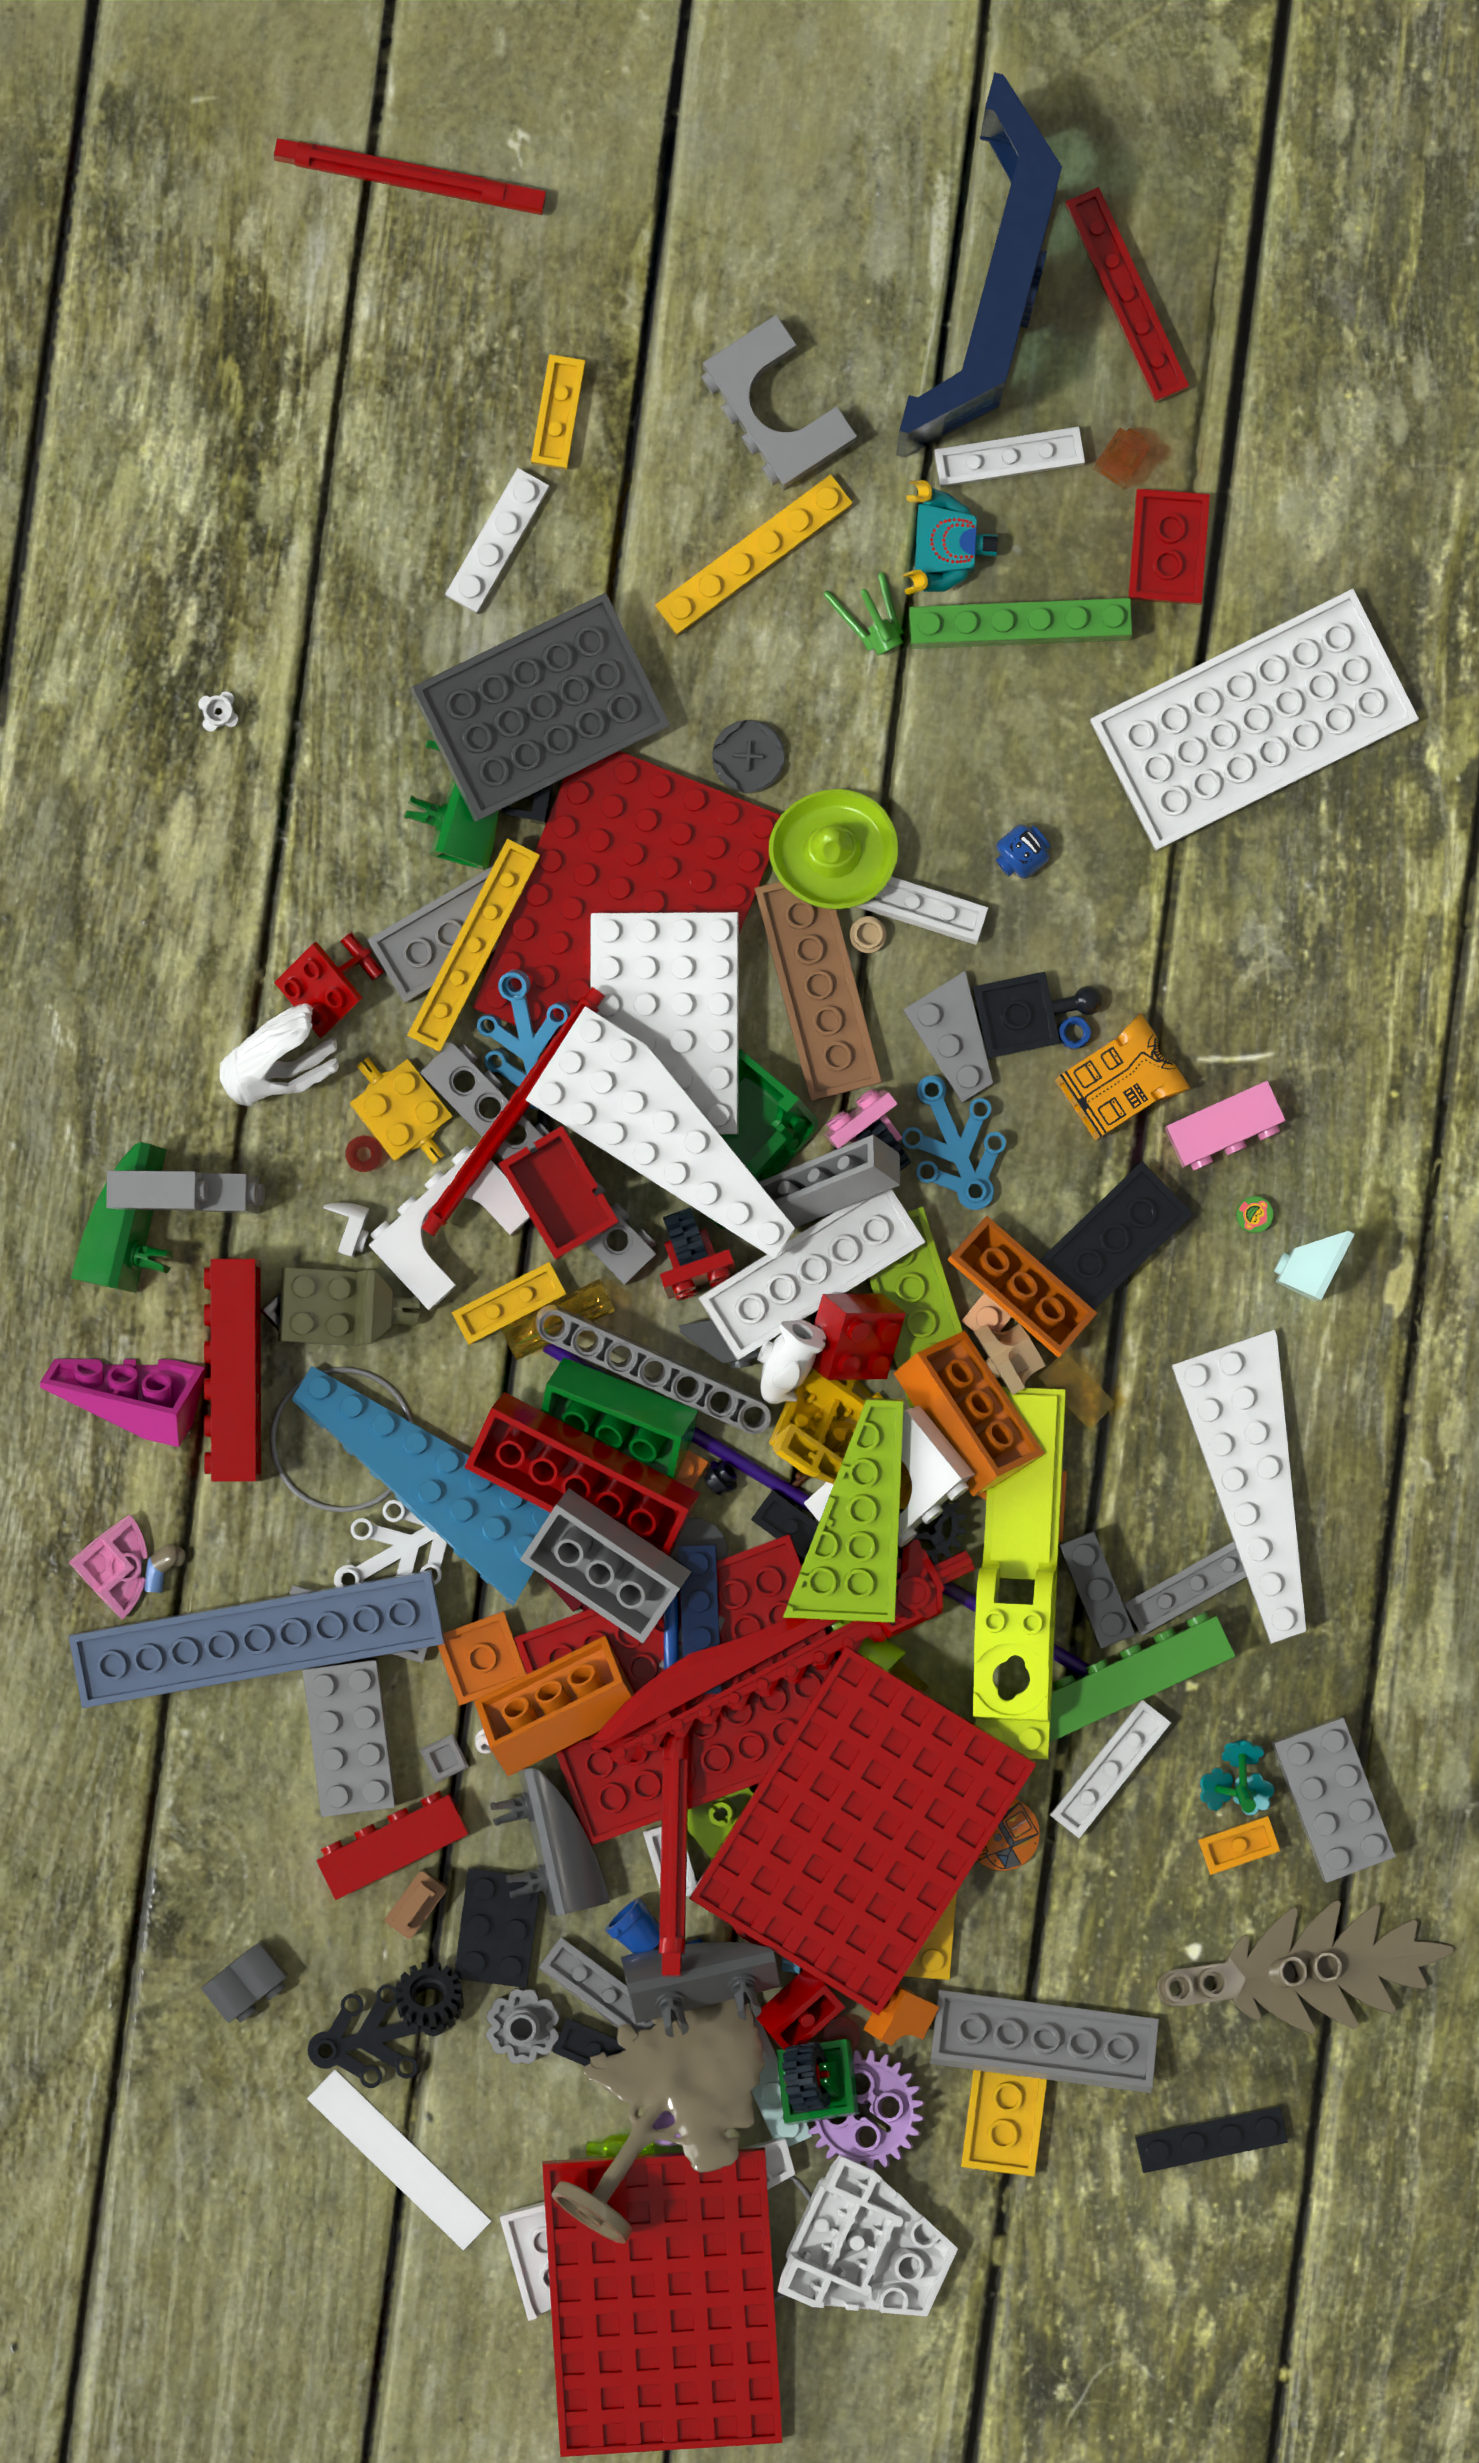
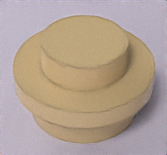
[850,916,886,953]

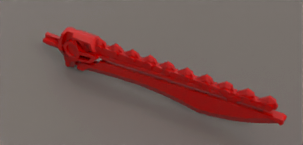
[590,1539,975,1765]

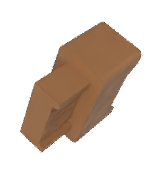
[385,1869,448,1939]

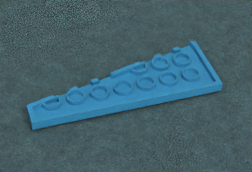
[292,1366,550,1606]

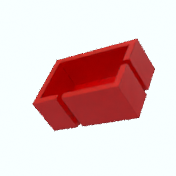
[498,1126,620,1261]

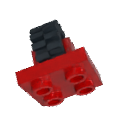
[659,1207,737,1301]

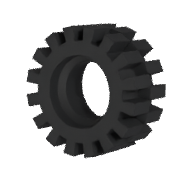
[395,1961,464,2034]

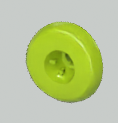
[769,789,898,910]

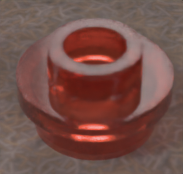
[345,1135,382,1172]

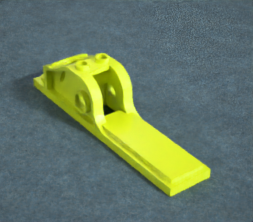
[973,1387,1066,1760]

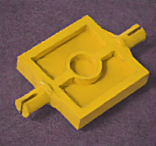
[349,1057,453,1165]

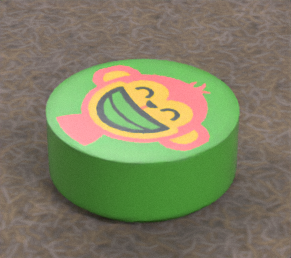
[1236,1196,1273,1233]

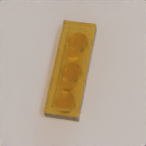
[501,1279,615,1360]

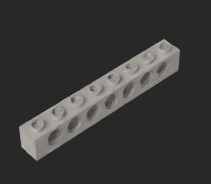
[420,1042,657,1285]

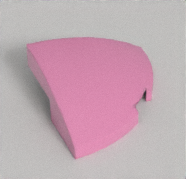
[69,1515,147,1619]

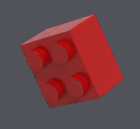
[812,1293,906,1380]

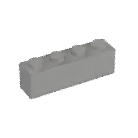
[758,1135,900,1228]

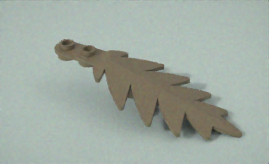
[1157,1901,1453,2034]

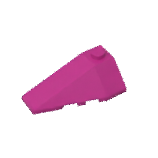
[40,1359,205,1447]

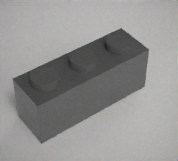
[1059,1531,1135,1648]

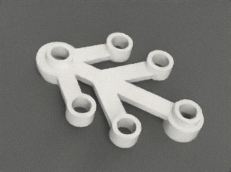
[334,1500,447,1587]

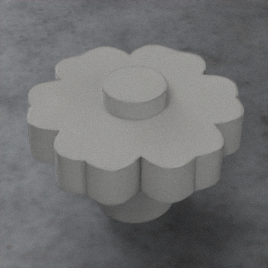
[486,1988,560,2064]

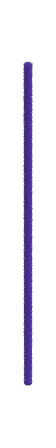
[543,1342,1089,1677]

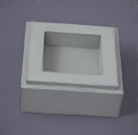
[420,1734,469,1783]

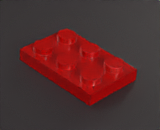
[1128,489,1210,605]

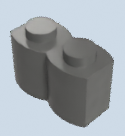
[201,1940,289,2023]

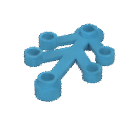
[477,969,571,1110]
[901,1076,1006,1210]

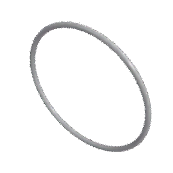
[270,1367,413,1512]

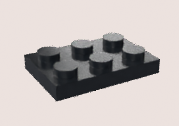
[454,1867,540,1988]

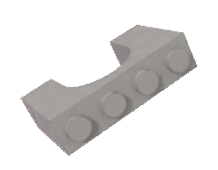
[701,315,857,490]

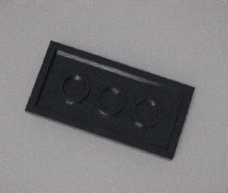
[1039,1161,1193,1310]

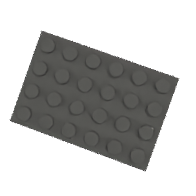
[410,593,670,821]

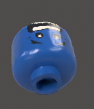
[995,824,1051,879]

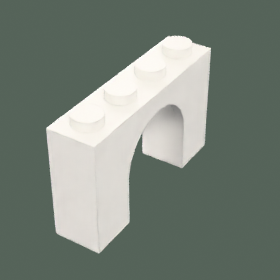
[369,1145,531,1311]
[804,1405,975,1547]

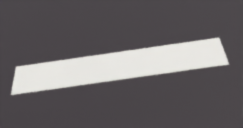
[307,2070,491,2250]

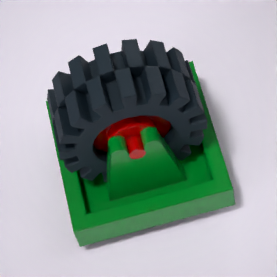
[776,2039,859,2125]

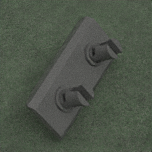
[490,1768,610,1916]
[621,1942,780,2037]

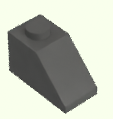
[679,1320,759,1369]

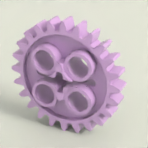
[808,2050,925,2170]

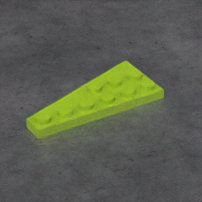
[783,1398,904,1623]

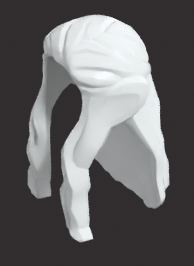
[220,1003,339,1106]

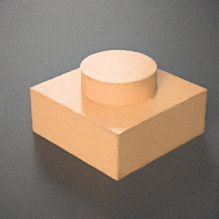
[961,1293,1011,1332]

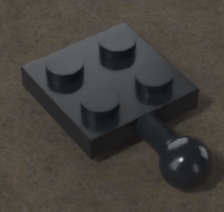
[973,972,1103,1059]

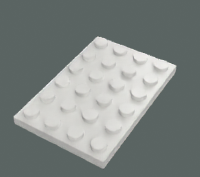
[590,912,739,1135]

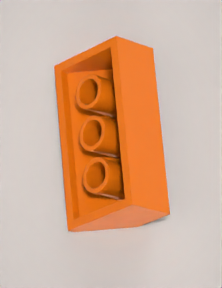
[947,1216,1097,1358]
[893,1331,1045,1497]
[474,1635,634,1777]

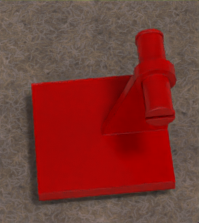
[274,932,384,1039]

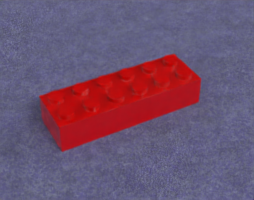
[204,1259,261,1482]
[464,1392,701,1557]

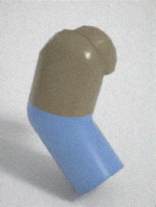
[144,1544,185,1593]

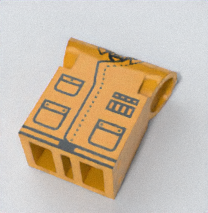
[1055,1012,1191,1141]

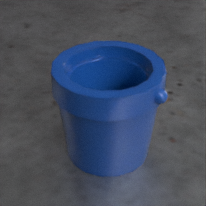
[605,1897,659,1954]

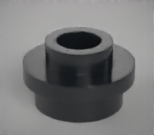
[703,1461,737,1496]

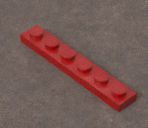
[1065,187,1189,403]

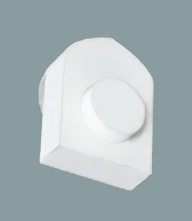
[323,1203,369,1258]

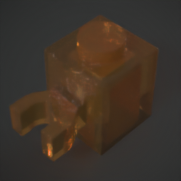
[1093,427,1150,490]

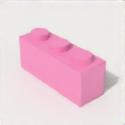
[1164,1081,1286,1171]

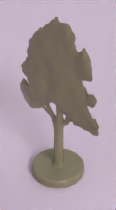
[551,1999,765,2244]

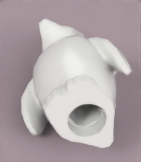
[758,1320,826,1404]

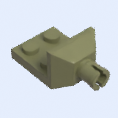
[278,1267,420,1346]

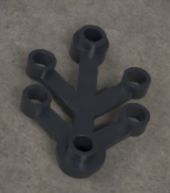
[307,1983,447,2088]

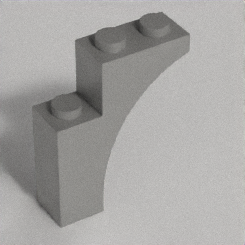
[106,1171,265,1214]

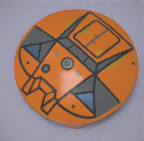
[977,1799,1040,1871]

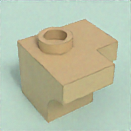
[974,1324,1046,1395]

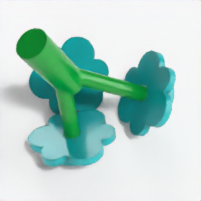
[1200,1740,1275,1815]

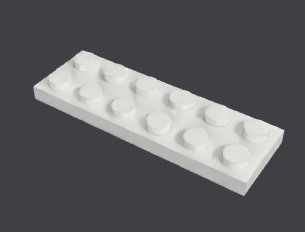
[698,1189,925,1361]

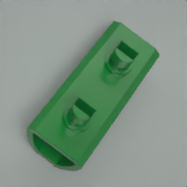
[404,730,499,870]
[71,1142,173,1293]

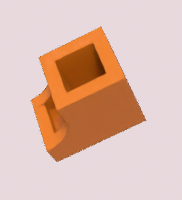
[863,1984,939,2046]

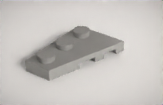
[903,971,993,1103]

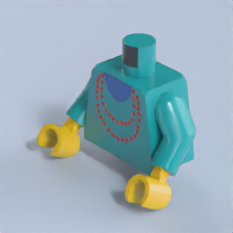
[903,480,998,595]

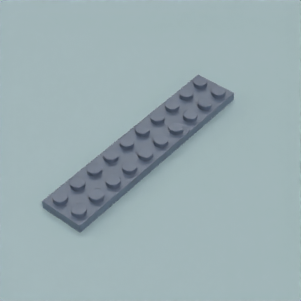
[69,1570,445,1708]

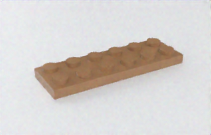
[755,881,882,1102]

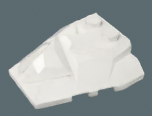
[777,2155,958,2316]

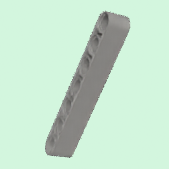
[535,1305,771,1434]

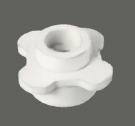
[198,691,239,732]

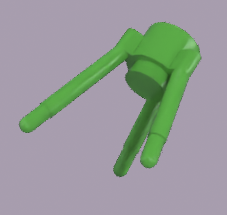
[824,572,904,656]

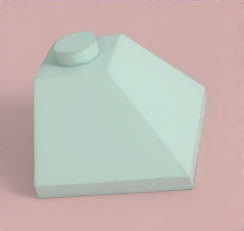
[1274,1231,1355,1302]

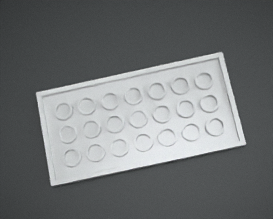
[1090,589,1419,851]

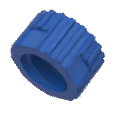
[1058,1016,1091,1050]

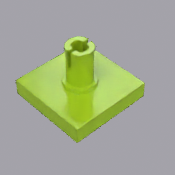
[687,1787,753,1859]

